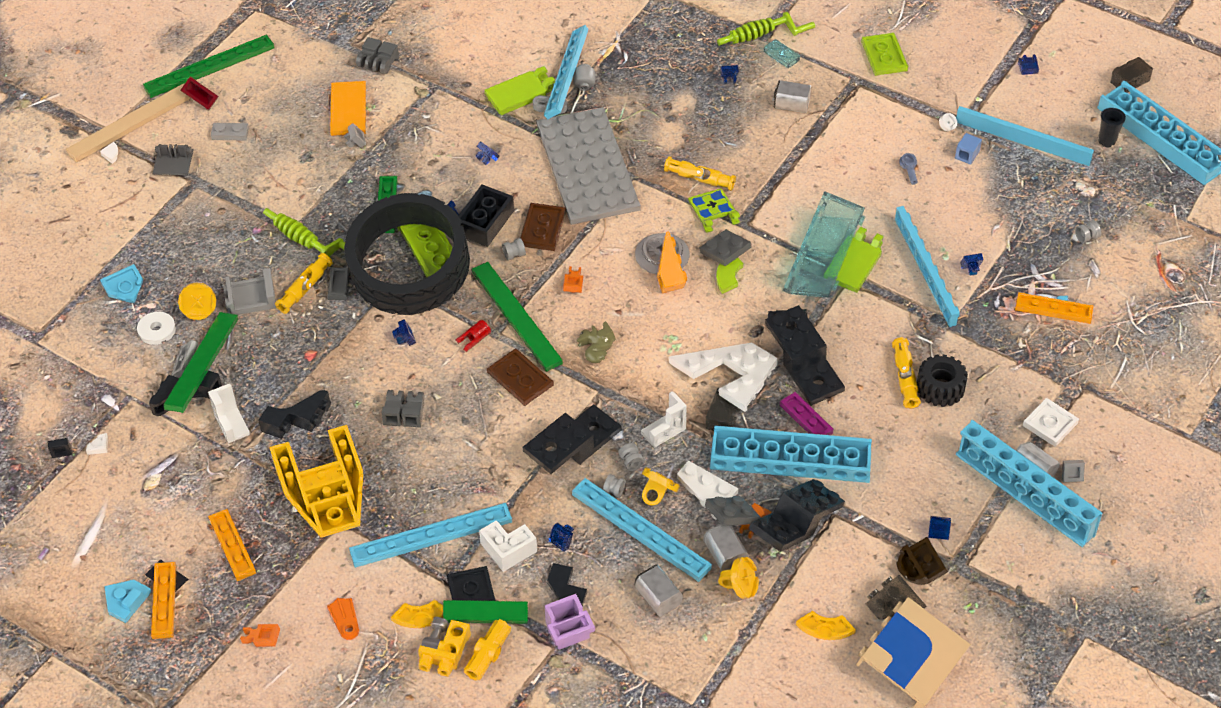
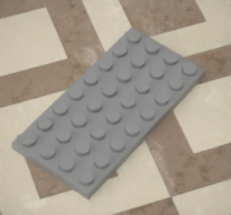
[536,107,641,225]

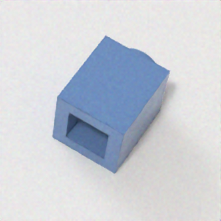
[955,133,982,165]

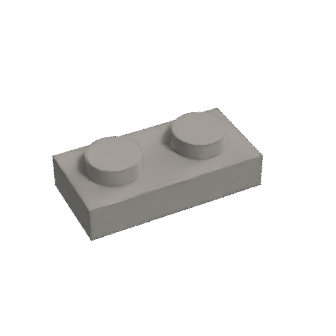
[211,123,249,141]
[171,340,198,378]

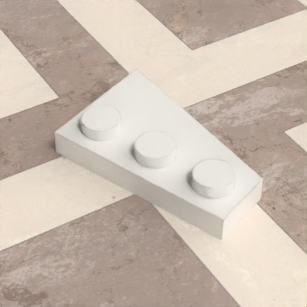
[677,461,738,520]

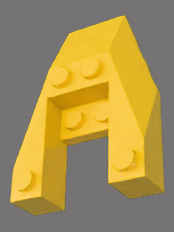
[269,425,363,538]

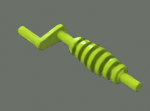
[717,12,815,46]
[263,208,345,257]

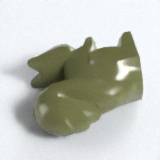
[577,321,616,363]

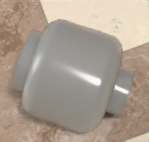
[573,64,596,91]

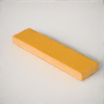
[1015,292,1093,324]
[208,509,257,581]
[151,562,177,639]

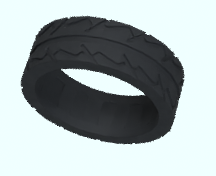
[344,193,470,315]

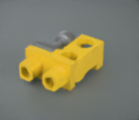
[418,617,471,677]

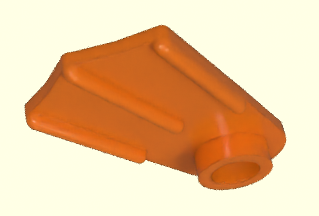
[327,598,359,640]

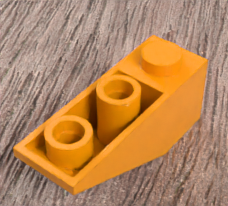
[657,231,687,294]

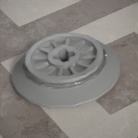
[635,233,690,274]

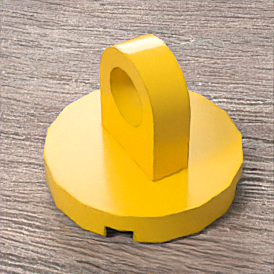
[178,282,216,320]
[642,467,680,506]
[718,557,759,599]

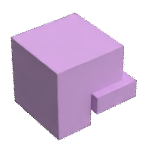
[545,594,595,650]

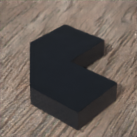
[547,563,587,607]

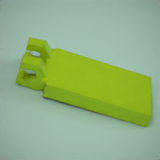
[485,66,555,116]
[824,227,883,293]

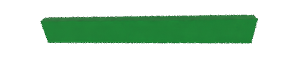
[143,34,275,98]
[472,262,563,372]
[164,312,238,413]

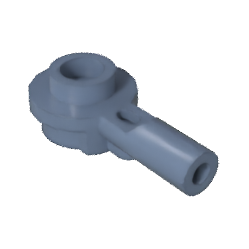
[899,153,918,185]

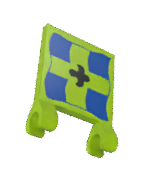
[688,188,740,233]

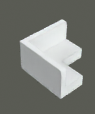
[208,384,250,443]
[641,391,687,448]
[479,520,537,572]

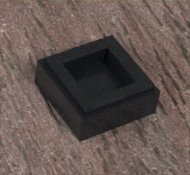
[48,438,72,458]

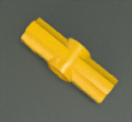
[464,619,511,681]

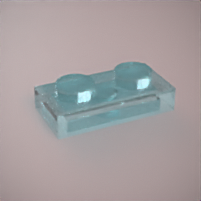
[764,39,800,68]

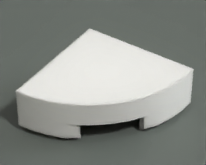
[100,142,118,164]
[86,433,108,455]

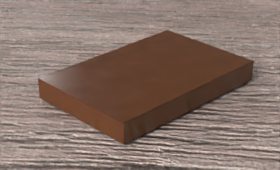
[520,203,566,251]
[487,348,554,406]

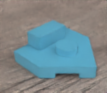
[100,264,143,304]
[104,580,151,623]

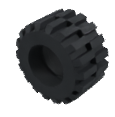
[917,354,968,407]

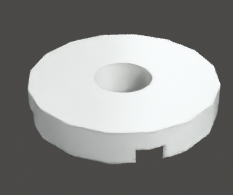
[137,312,176,345]

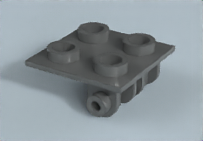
[152,144,194,175]

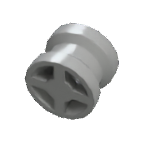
[603,474,626,498]

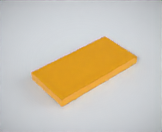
[330,81,366,136]

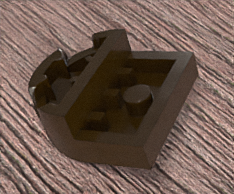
[896,537,948,585]

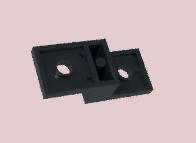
[765,305,845,406]
[522,404,622,474]
[749,479,845,552]

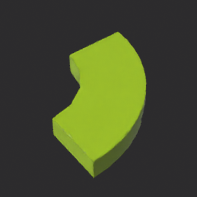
[716,258,743,294]

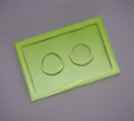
[861,33,908,76]

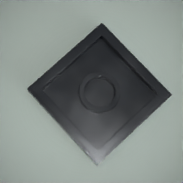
[446,566,496,601]

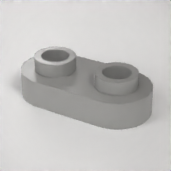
[533,96,567,114]

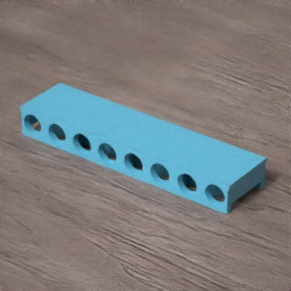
[1097,81,1221,185]
[956,420,1103,548]
[710,426,872,483]

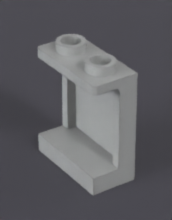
[223,268,276,315]

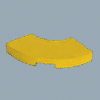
[391,599,443,628]
[796,611,856,640]

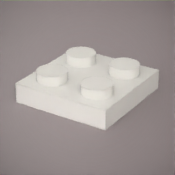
[1023,398,1079,447]

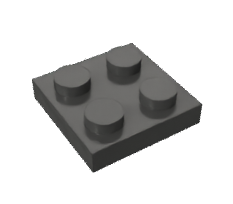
[699,229,752,266]
[705,496,760,526]

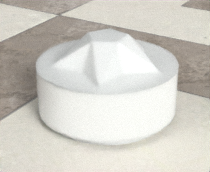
[939,113,957,132]

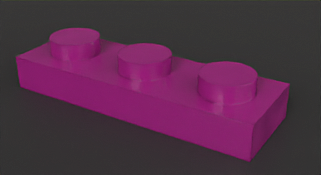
[780,392,834,435]

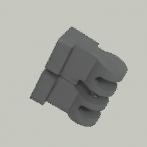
[356,37,399,74]
[381,390,425,428]

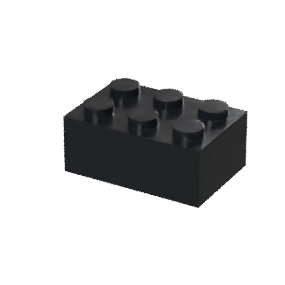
[458,184,514,247]

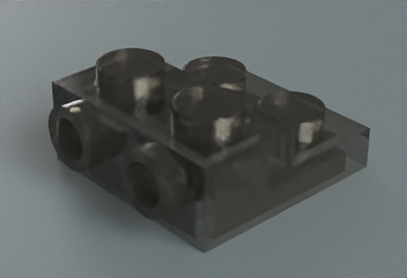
[865,575,927,620]

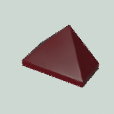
[180,77,219,110]

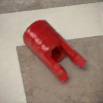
[455,320,491,352]

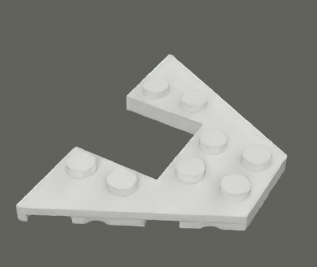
[669,342,778,412]

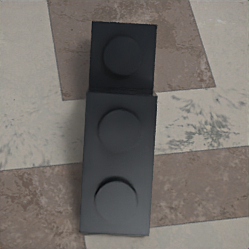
[149,370,222,416]
[258,390,331,439]

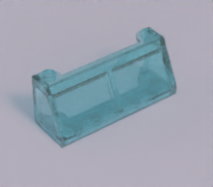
[782,191,865,297]

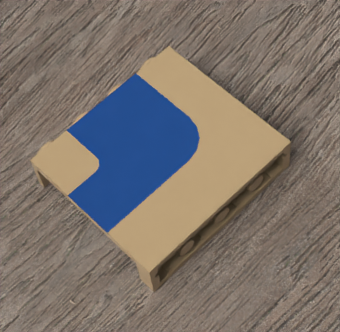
[856,597,971,708]

